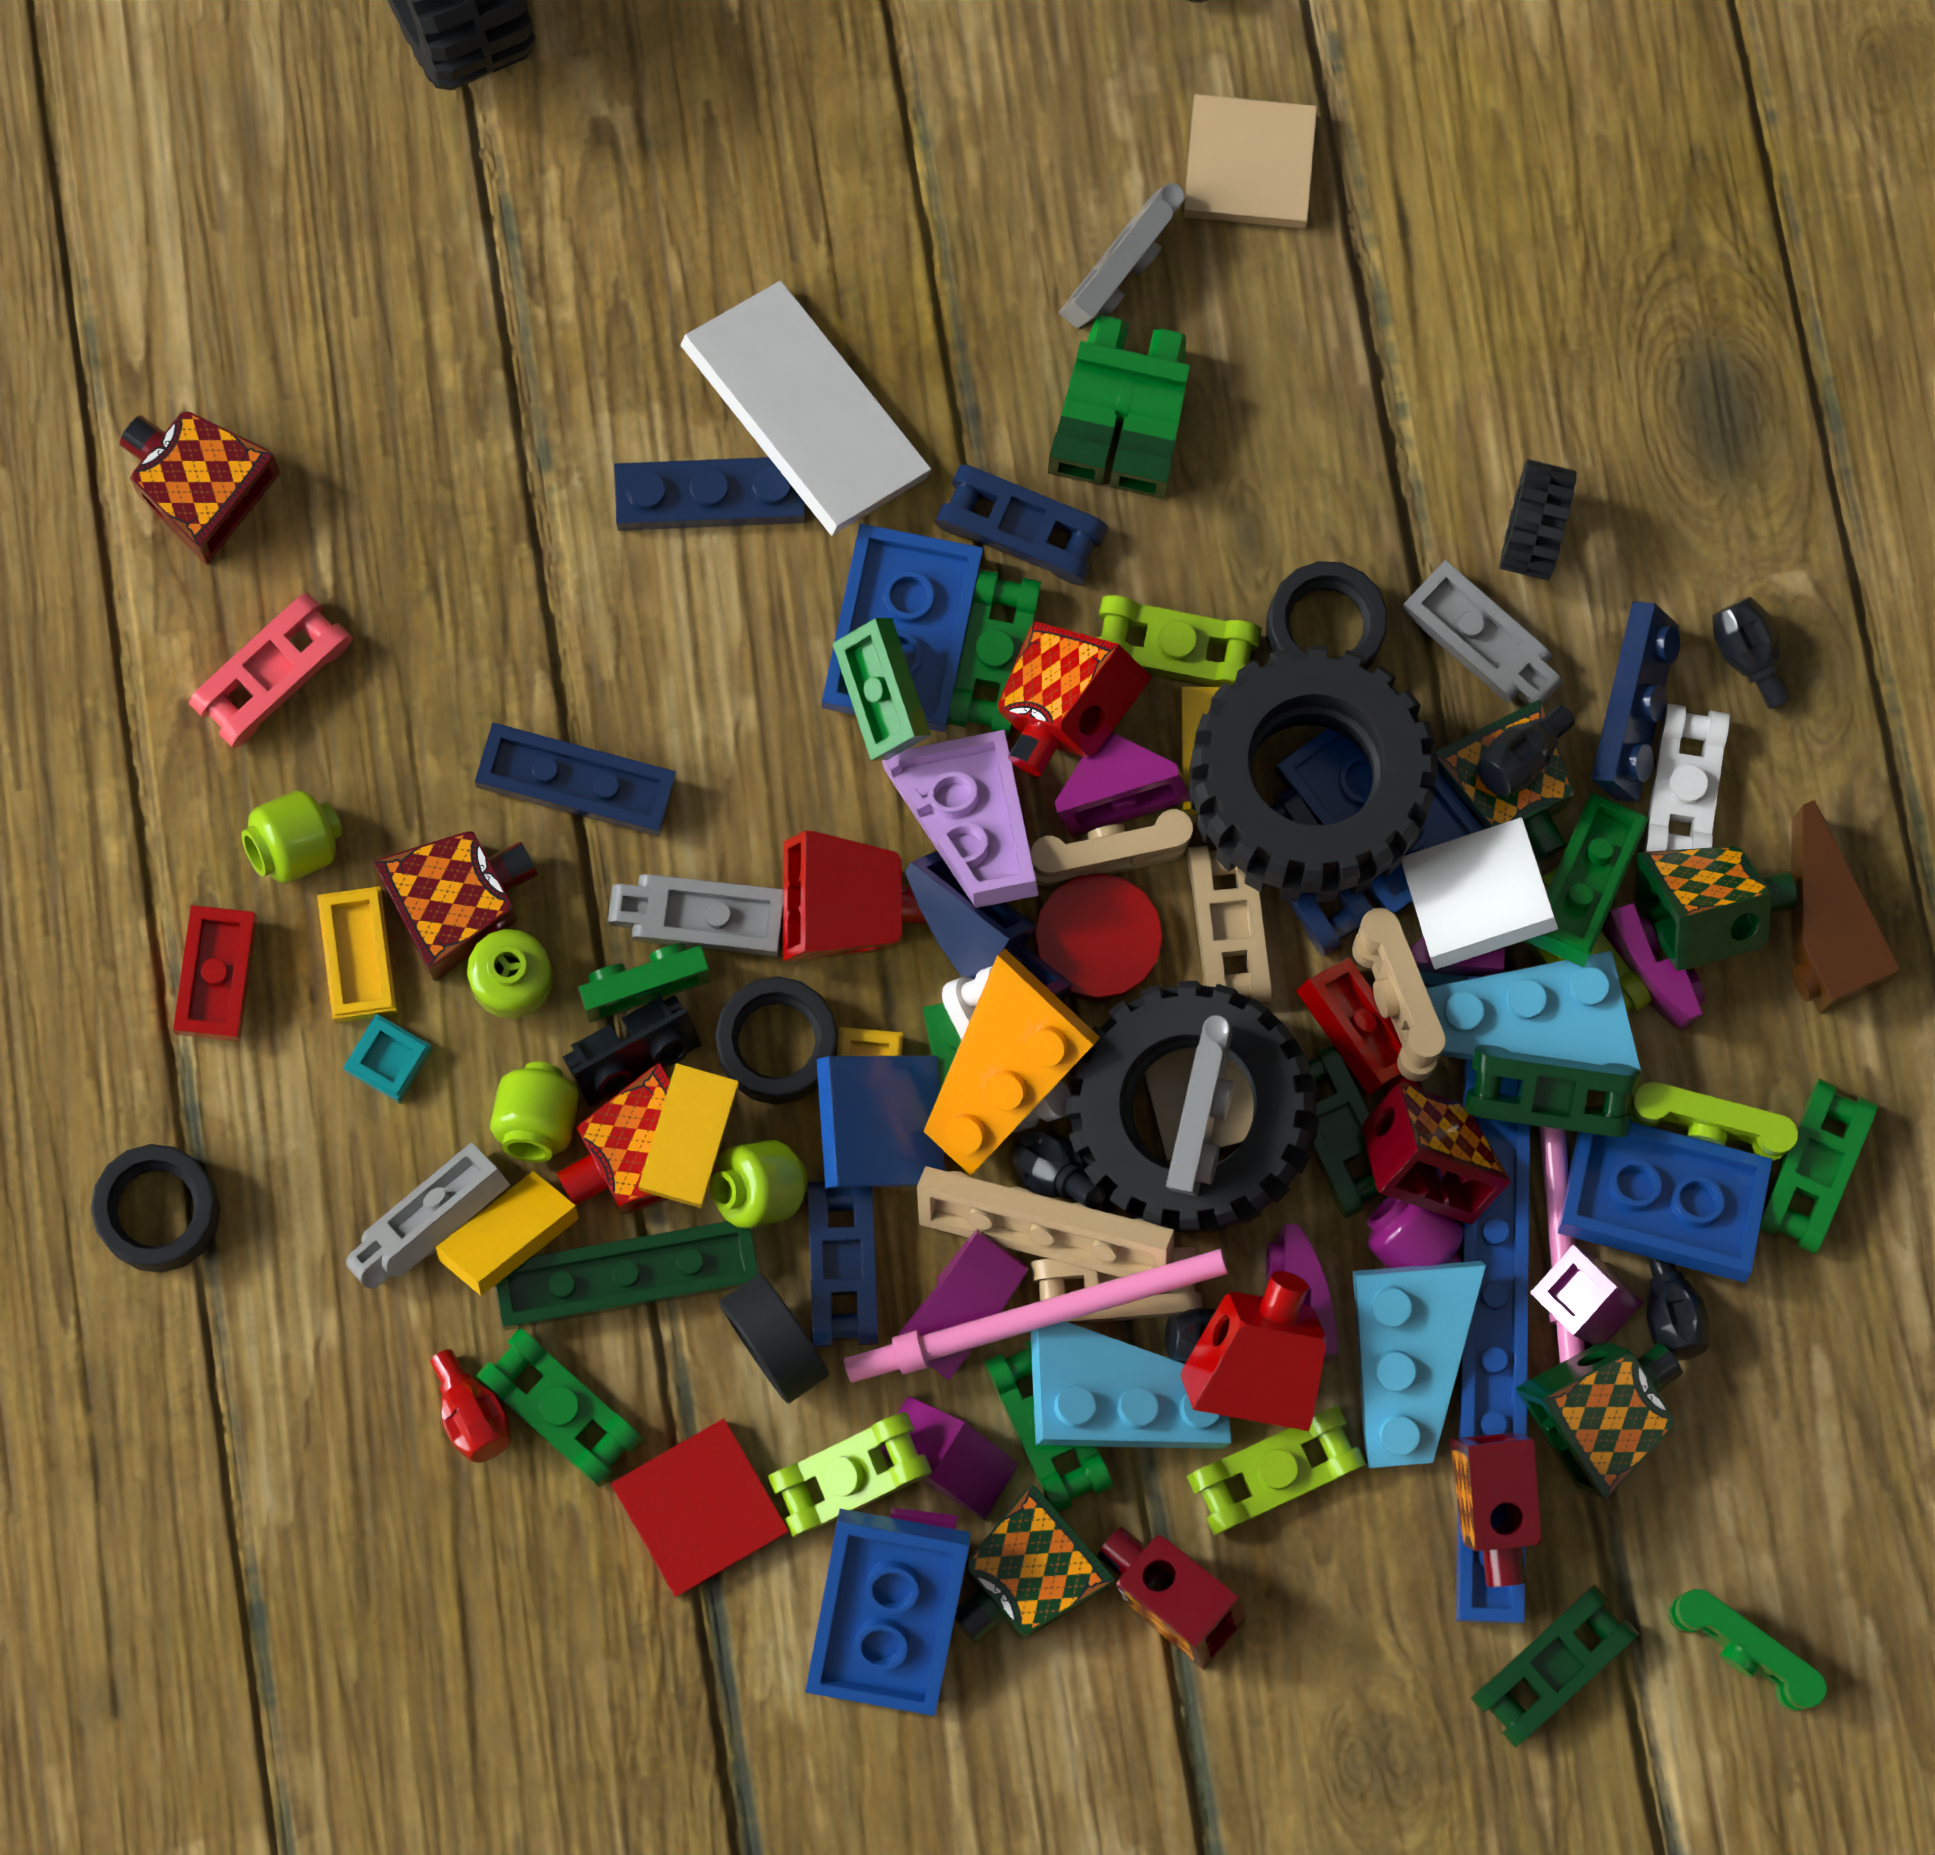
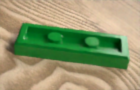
[1525,792,1649,968]

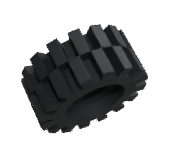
[1499,459,1577,581]

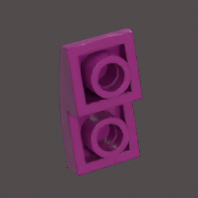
[1602,903,1705,1030]
[1266,1224,1338,1364]
[898,1229,1028,1380]

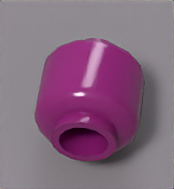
[1367,1197,1464,1268]

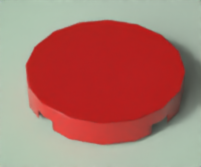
[1034,873,1163,1002]

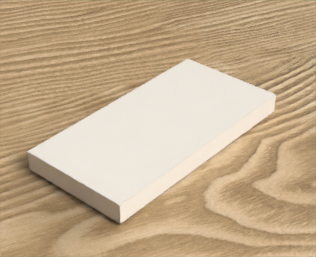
[680,280,931,536]

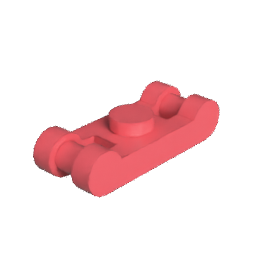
[189,593,353,749]

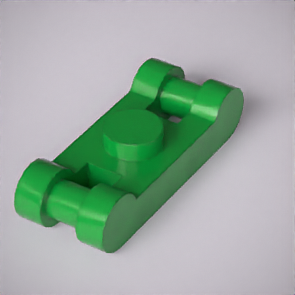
[947,569,1042,737]
[1759,1078,1878,1254]
[475,1327,644,1488]
[983,1340,1114,1513]
[1668,1589,1827,1711]

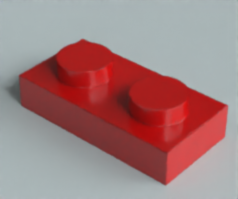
[173,905,258,1042]
[1296,957,1402,1095]

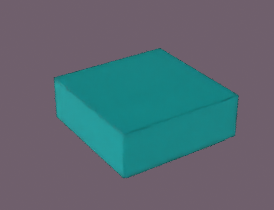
[343,1014,433,1104]

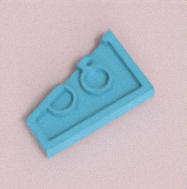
[1426,951,1642,1075]
[1353,1261,1486,1468]
[1030,1321,1231,1449]

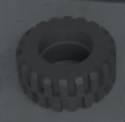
[387,0,536,91]
[1189,646,1438,903]
[1066,981,1319,1233]

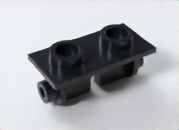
[562,995,701,1107]

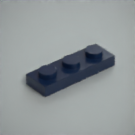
[614,457,805,531]
[1591,602,1680,802]
[475,722,677,837]

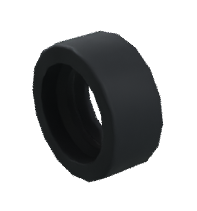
[1266,561,1387,670]
[715,976,838,1105]
[91,1144,221,1273]
[719,1274,829,1404]

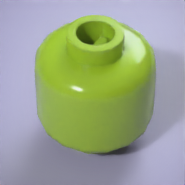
[241,790,342,884]
[467,929,553,1019]
[490,1062,580,1163]
[710,1140,808,1228]

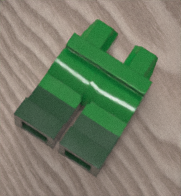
[1047,315,1190,499]

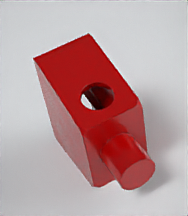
[783,830,927,962]
[1180,1271,1327,1431]

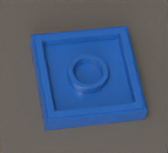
[816,1056,945,1188]

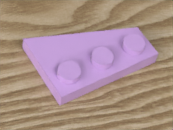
[882,730,1039,908]

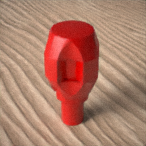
[430,1349,511,1463]

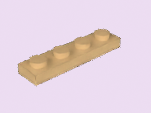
[917,1166,1174,1277]

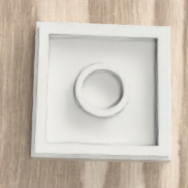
[1401,817,1558,970]

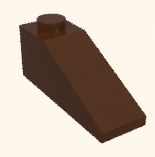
[1791,800,1901,1013]

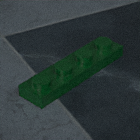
[495,1221,758,1331]

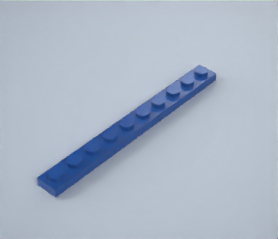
[1456,976,1530,1624]

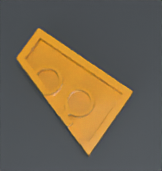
[923,948,1100,1176]

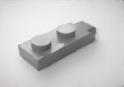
[1058,183,1184,329]
[1401,560,1563,705]
[607,874,783,957]
[1166,1015,1234,1197]
[346,1142,510,1289]

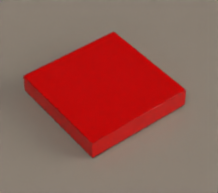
[610,1418,789,1599]

